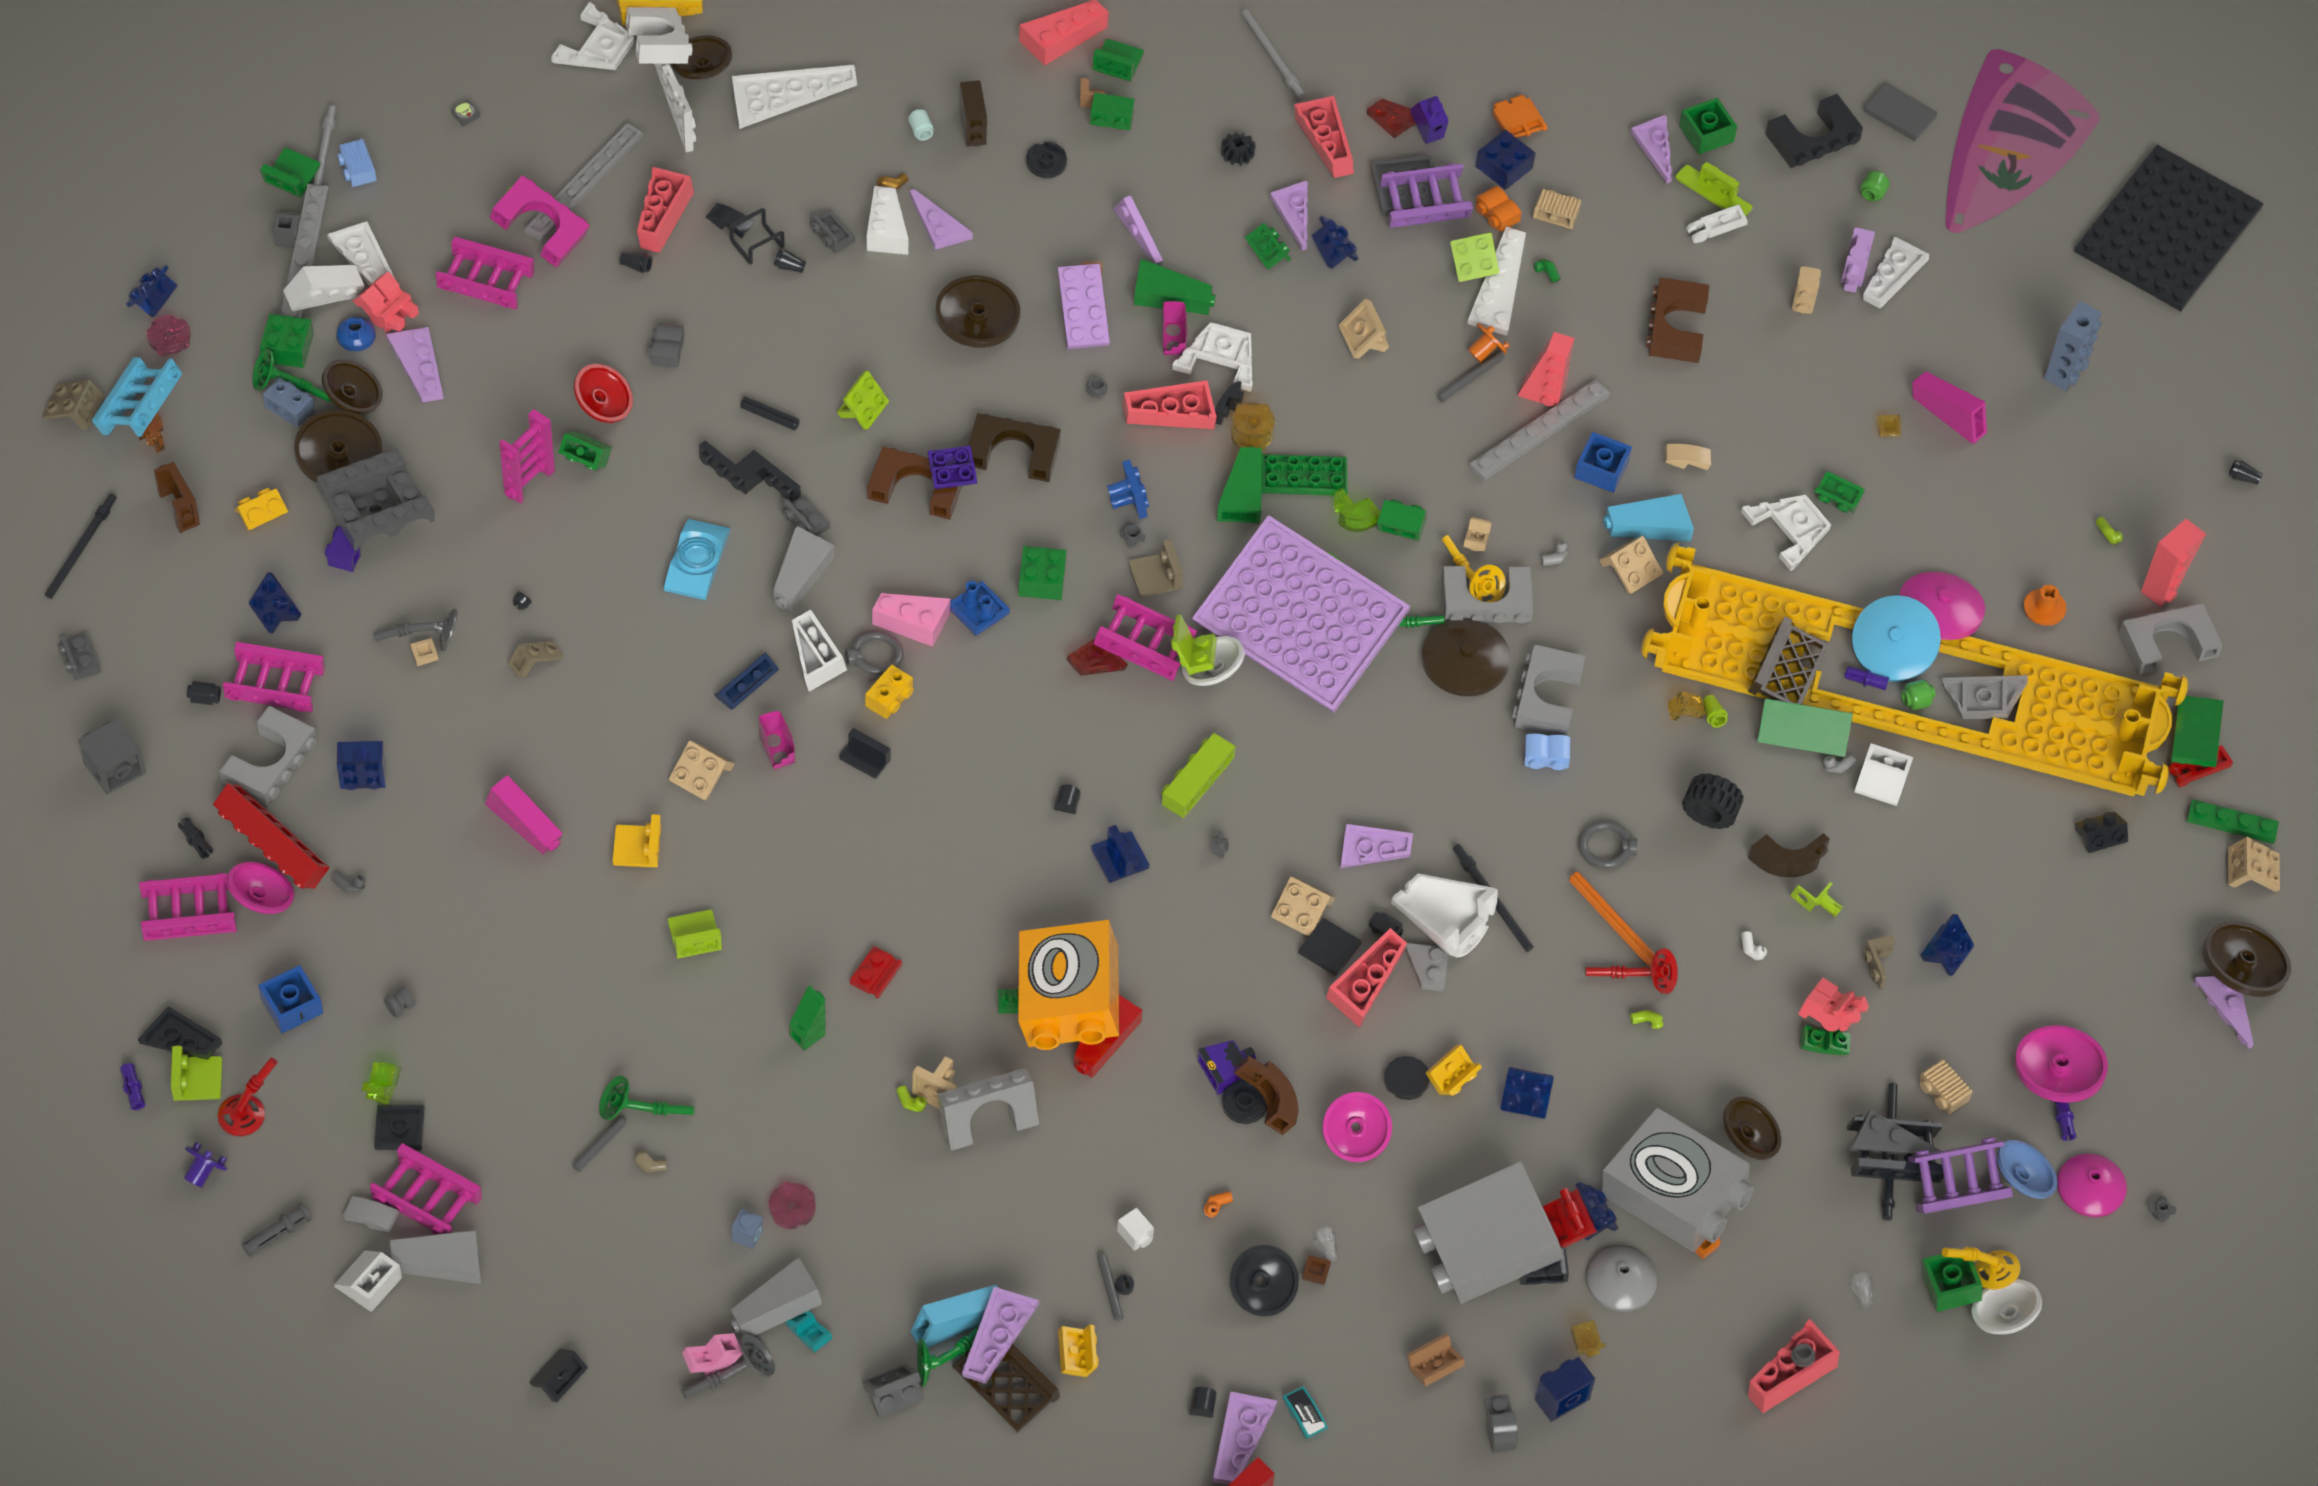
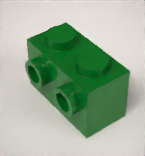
[1090,93,1135,131]
[558,431,612,470]
[1377,499,1427,541]

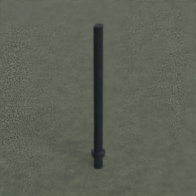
[1881,1083,1898,1221]

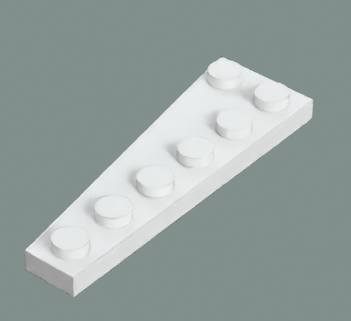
[1468,226,1526,336]

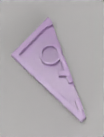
[1631,115,1672,184]
[1270,181,1308,251]
[910,189,973,250]
[1113,195,1163,264]
[2194,976,2254,1049]

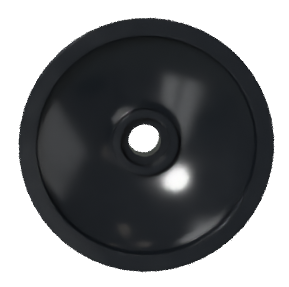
[1229,1245,1299,1316]

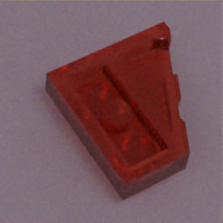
[1367,99,1416,138]
[1066,638,1128,676]

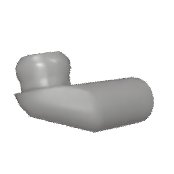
[1823,755,1856,774]

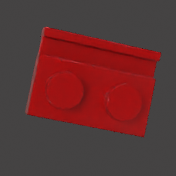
[850,946,902,999]

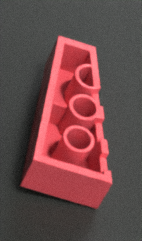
[1019,0,1108,66]
[1294,96,1354,178]
[637,167,694,253]
[1517,332,1574,407]
[2141,519,2206,607]
[1326,928,1407,1028]
[1748,1319,1840,1413]

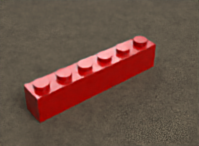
[212,783,330,889]

